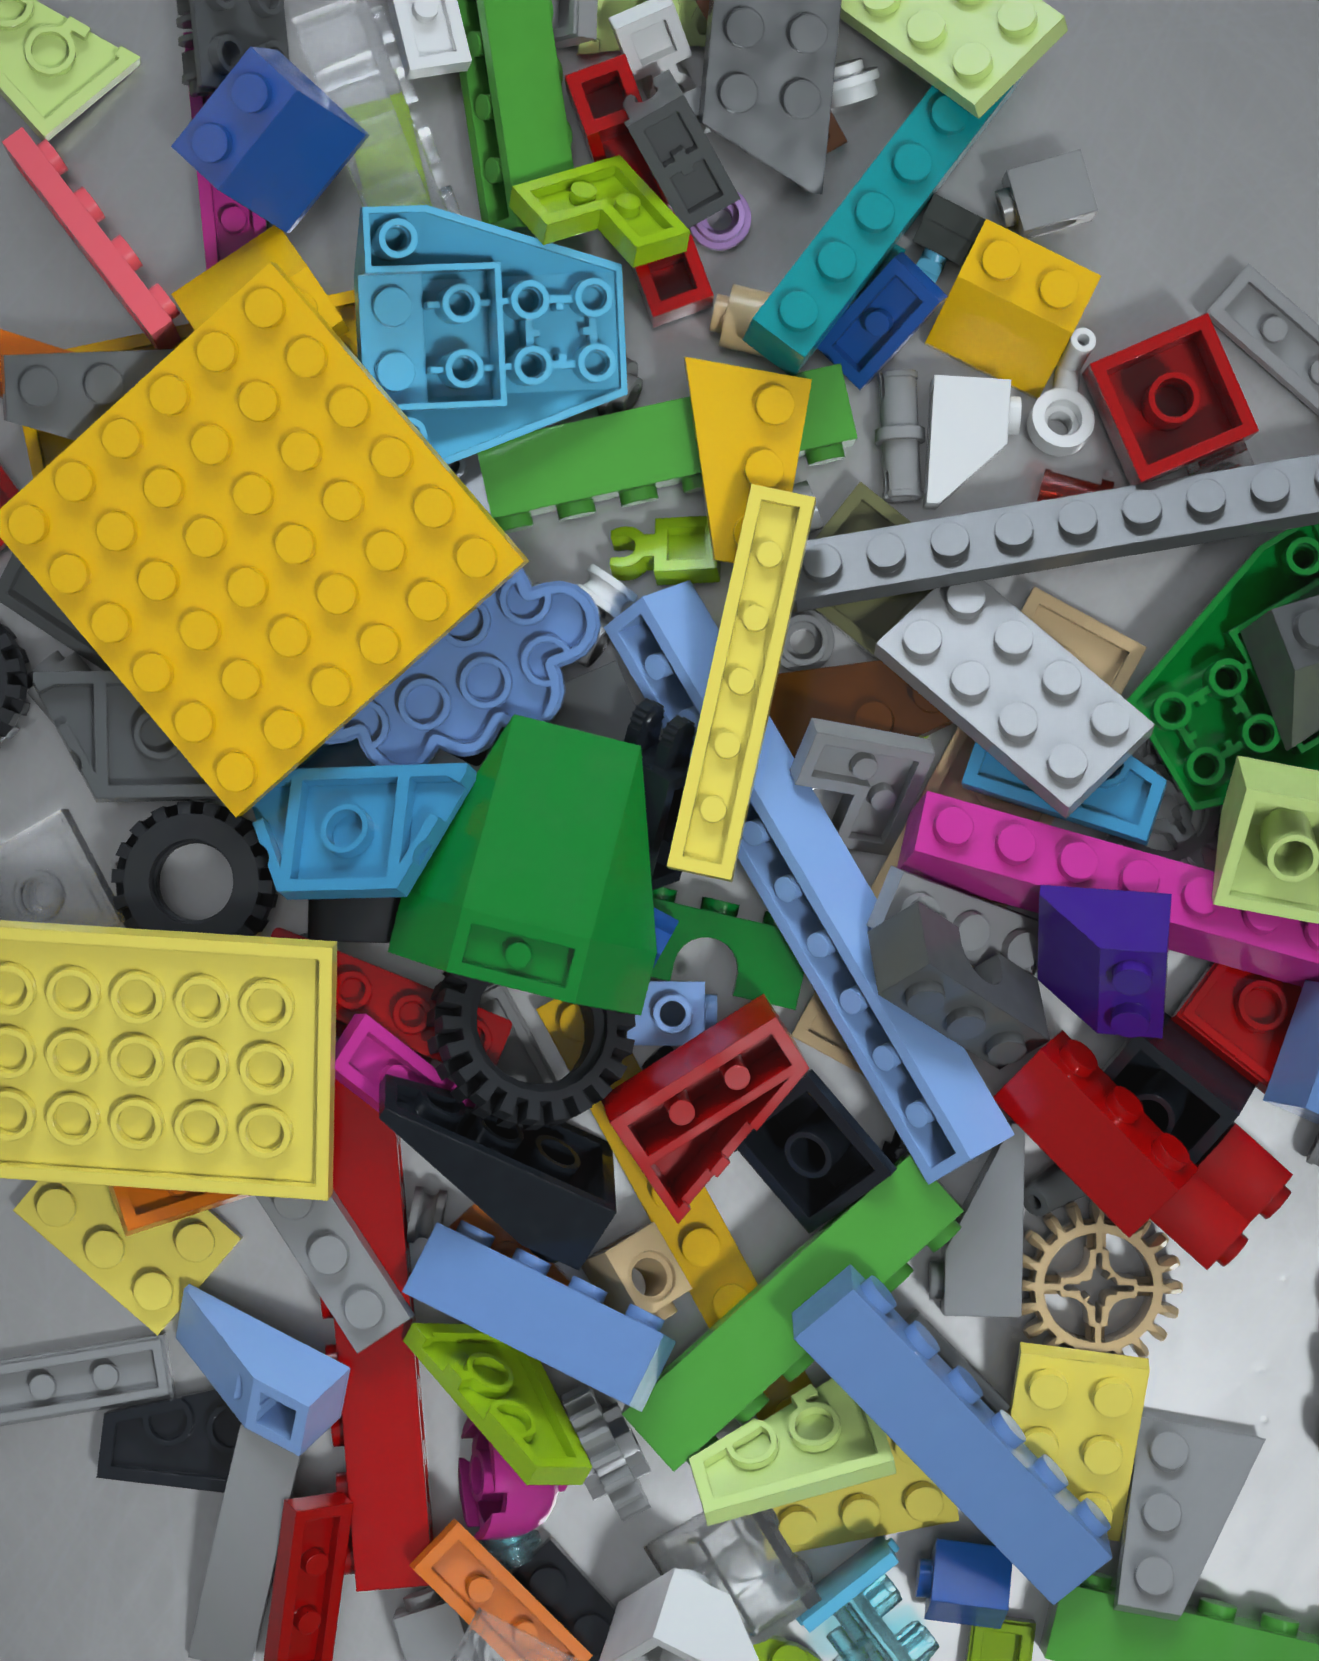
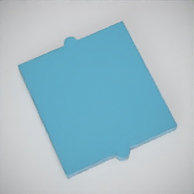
[793,1535,900,1633]

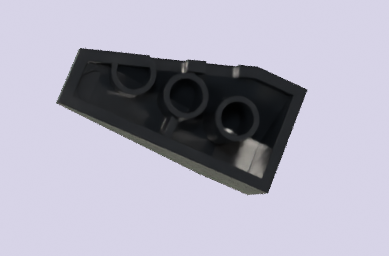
[379,1074,617,1270]

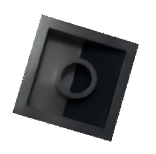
[1102,1012,1256,1164]
[737,1069,897,1234]

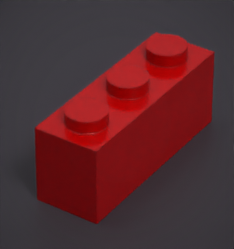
[993,1030,1199,1238]

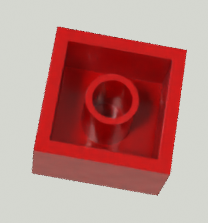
[1082,313,1259,486]

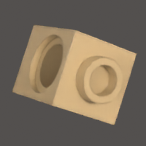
[581,1222,693,1320]

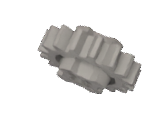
[560,1384,652,1521]

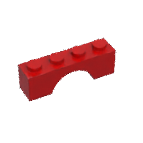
[565,54,714,328]

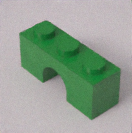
[651,887,804,1010]

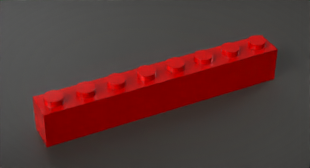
[320,1079,434,1592]

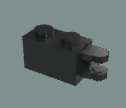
[624,698,696,891]

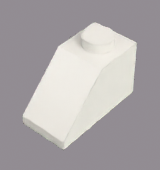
[923,375,1022,510]

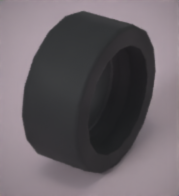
[308,897,401,943]

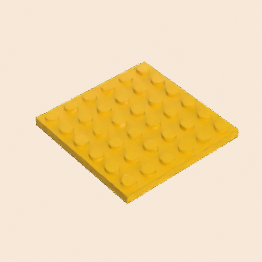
[0,262,529,817]

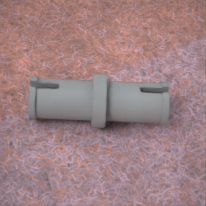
[875,369,925,502]

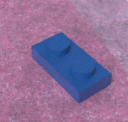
[817,252,948,390]

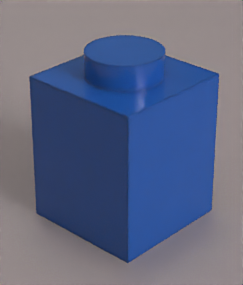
[915,1538,1012,1629]

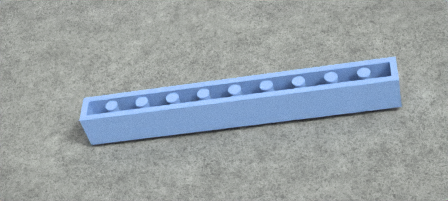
[603,580,1015,1185]

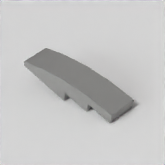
[188,1423,301,1661]

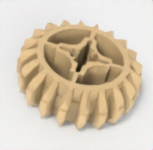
[1022,1200,1183,1358]

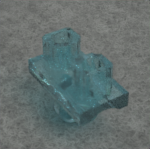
[826,1574,939,1661]

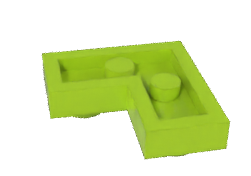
[509,155,690,268]

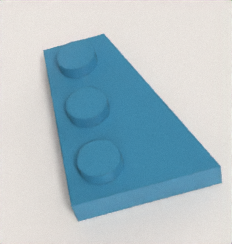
[961,742,1167,846]

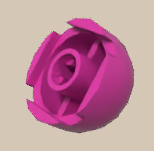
[458,1417,567,1541]

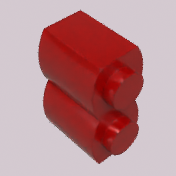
[1150,1122,1293,1270]

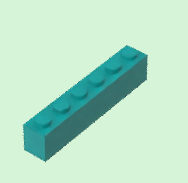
[742,76,1023,376]

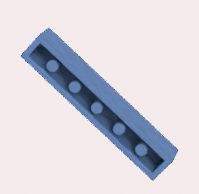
[792,1264,1113,1606]

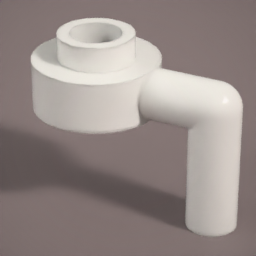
[1027,328,1096,457]

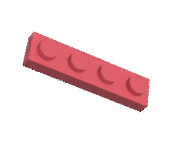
[2,127,182,349]

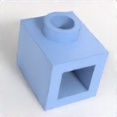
[627,980,717,1046]

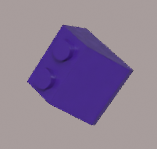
[1037,885,1172,1038]

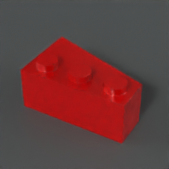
[601,993,810,1224]

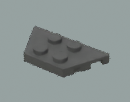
[698,0,842,194]
[33,671,220,803]

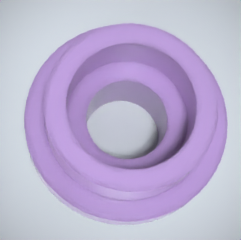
[689,192,751,251]

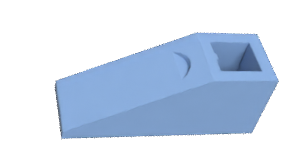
[176,1284,351,1456]

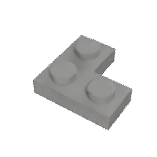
[790,718,936,856]

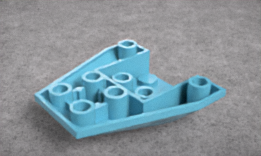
[354,205,628,464]

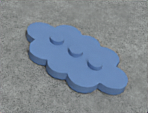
[325,567,601,766]

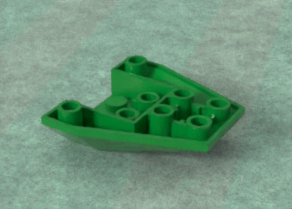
[1126,524,1319,812]
[388,714,657,1016]

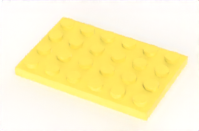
[0,920,337,1201]

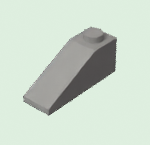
[928,1120,1025,1318]

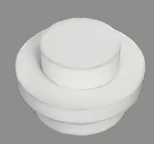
[831,58,880,108]

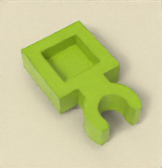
[609,516,721,586]

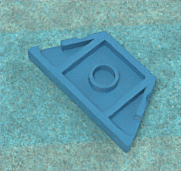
[252,763,477,900]

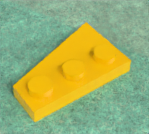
[683,357,812,564]

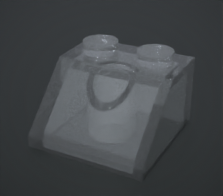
[643,1508,822,1645]

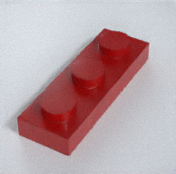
[264,1492,353,1661]

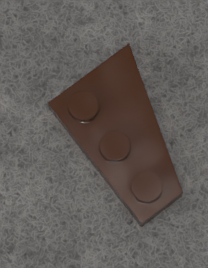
[769,660,953,790]

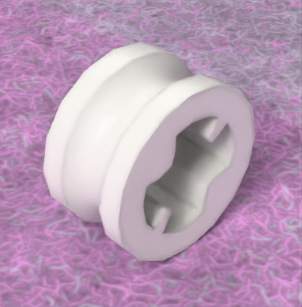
[577,564,638,619]

